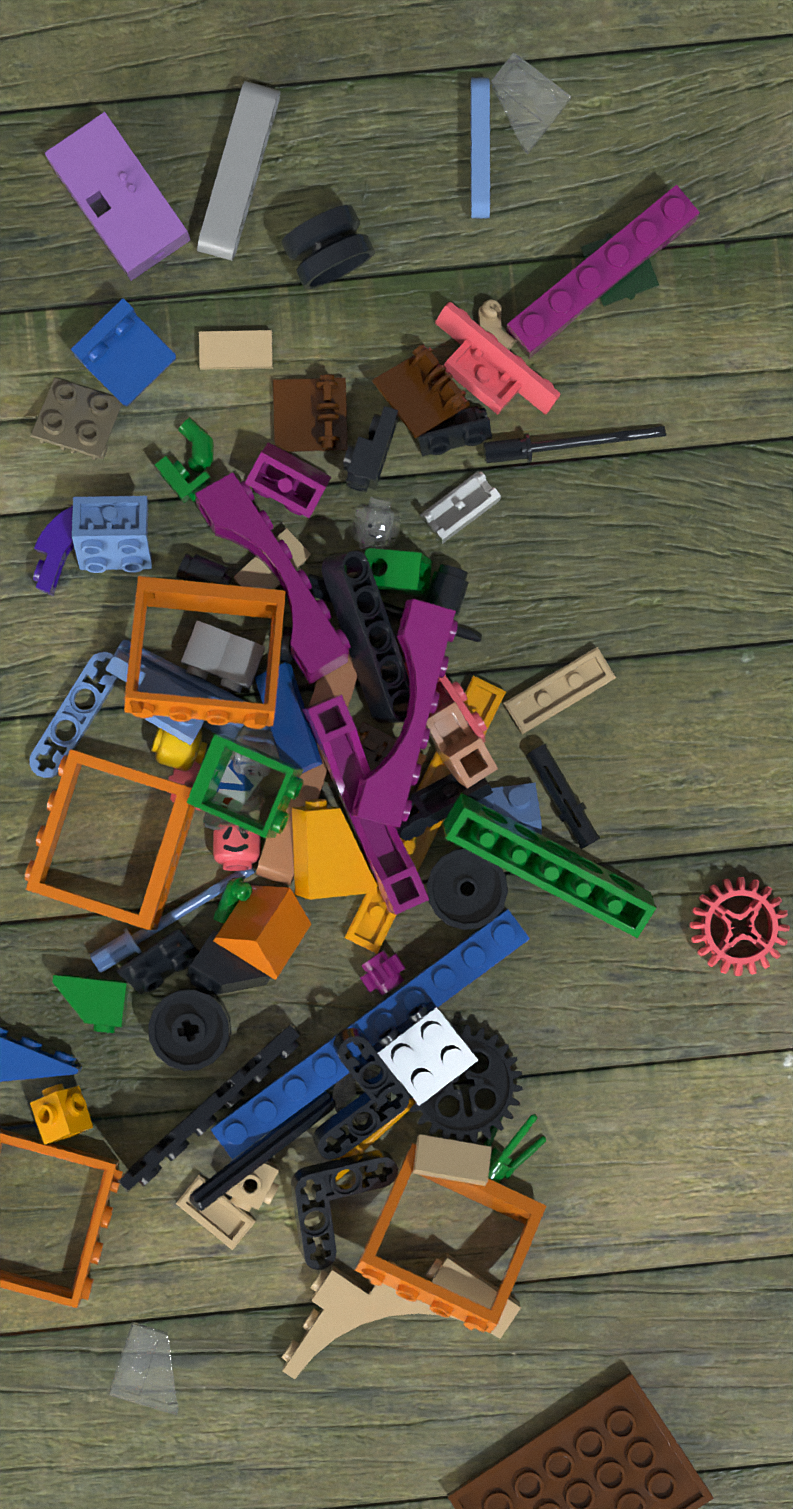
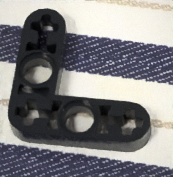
[313,1028,409,1160]
[291,1150,398,1270]

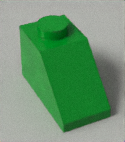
[52,974,129,1033]

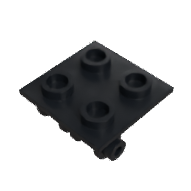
[117,929,199,995]

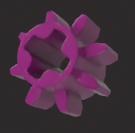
[360,950,405,996]

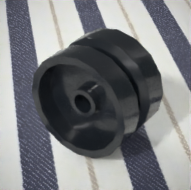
[281,205,375,289]
[427,848,508,930]
[148,988,232,1071]

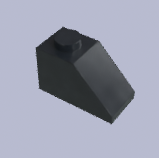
[186,930,271,995]

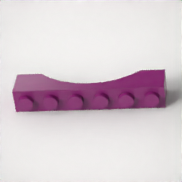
[506,185,700,359]
[195,472,351,684]
[351,599,458,827]
[302,695,429,915]

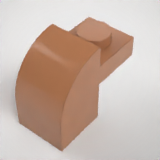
[426,699,498,788]

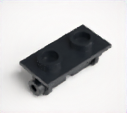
[417,406,492,457]

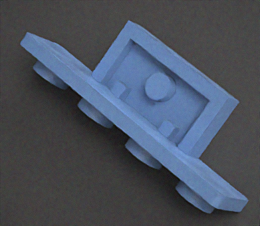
[106,651,244,745]

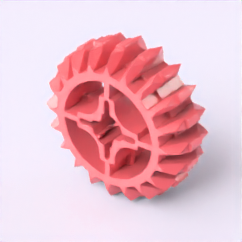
[689,877,790,976]

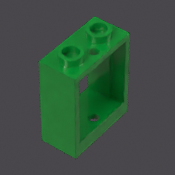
[186,734,303,838]

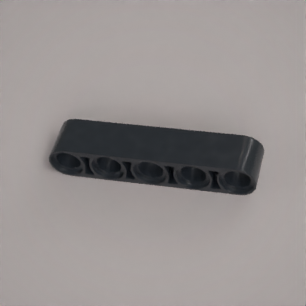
[322,551,410,724]

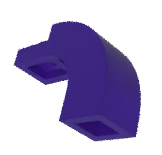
[33,506,74,596]

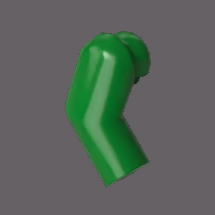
[178,417,214,473]
[213,878,252,924]

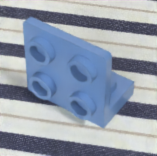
[72,496,152,573]

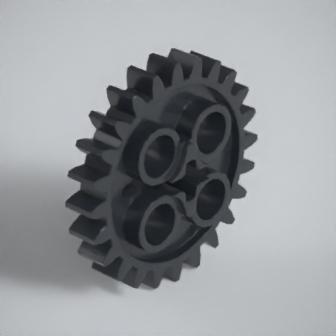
[408,1025,523,1144]

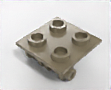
[31,378,122,460]

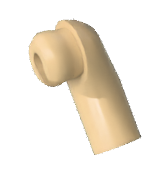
[478,299,516,351]

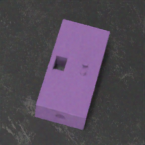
[45,112,190,281]

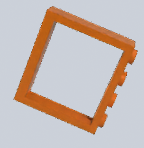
[124,576,286,729]
[25,749,196,930]
[0,1129,123,1308]
[355,1143,546,1333]

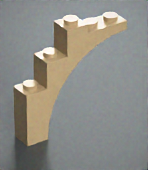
[281,1254,521,1379]

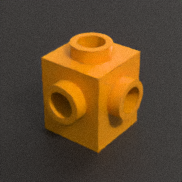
[30,1084,94,1145]

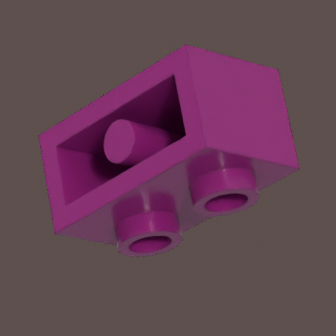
[245,442,332,518]

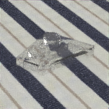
[109,1322,179,1415]

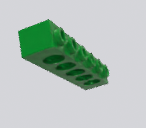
[443,793,656,939]

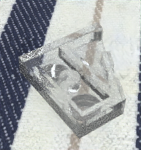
[491,52,571,154]

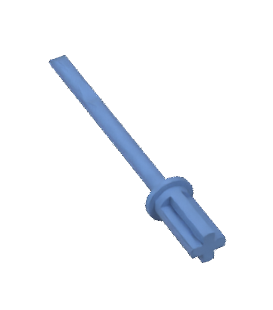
[89,866,256,973]

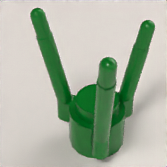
[483,1114,546,1184]

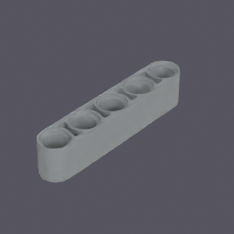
[197,81,280,261]

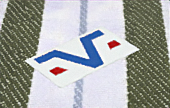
[213,752,270,811]

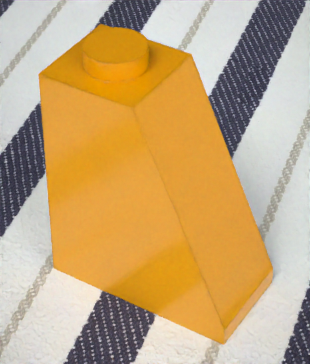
[292,799,377,900]

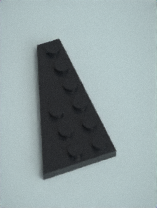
[118,1023,301,1192]

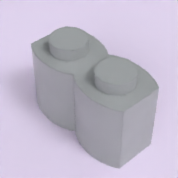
[181,621,266,693]

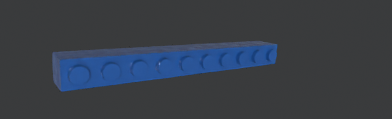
[210,908,530,1159]

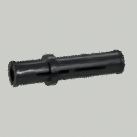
[526,743,601,849]

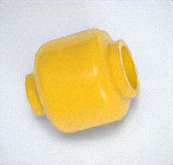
[151,727,208,771]

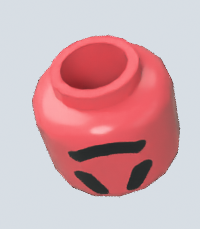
[213,820,261,871]

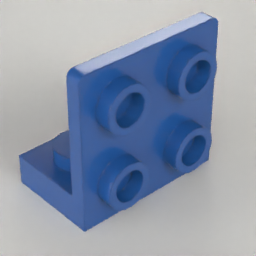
[71,298,176,407]

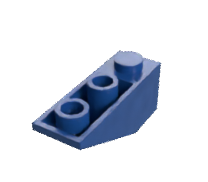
[0,1026,82,1082]

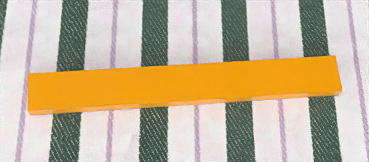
[345,676,506,954]

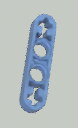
[471,78,490,218]
[30,652,119,778]

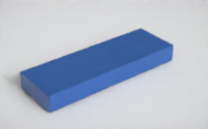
[255,662,323,775]

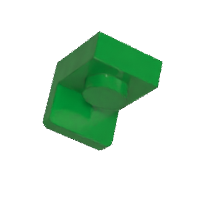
[155,456,212,504]

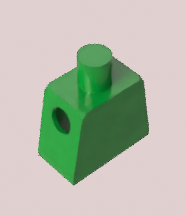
[345,548,433,597]

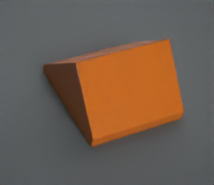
[213,885,311,980]

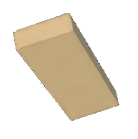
[503,647,616,735]

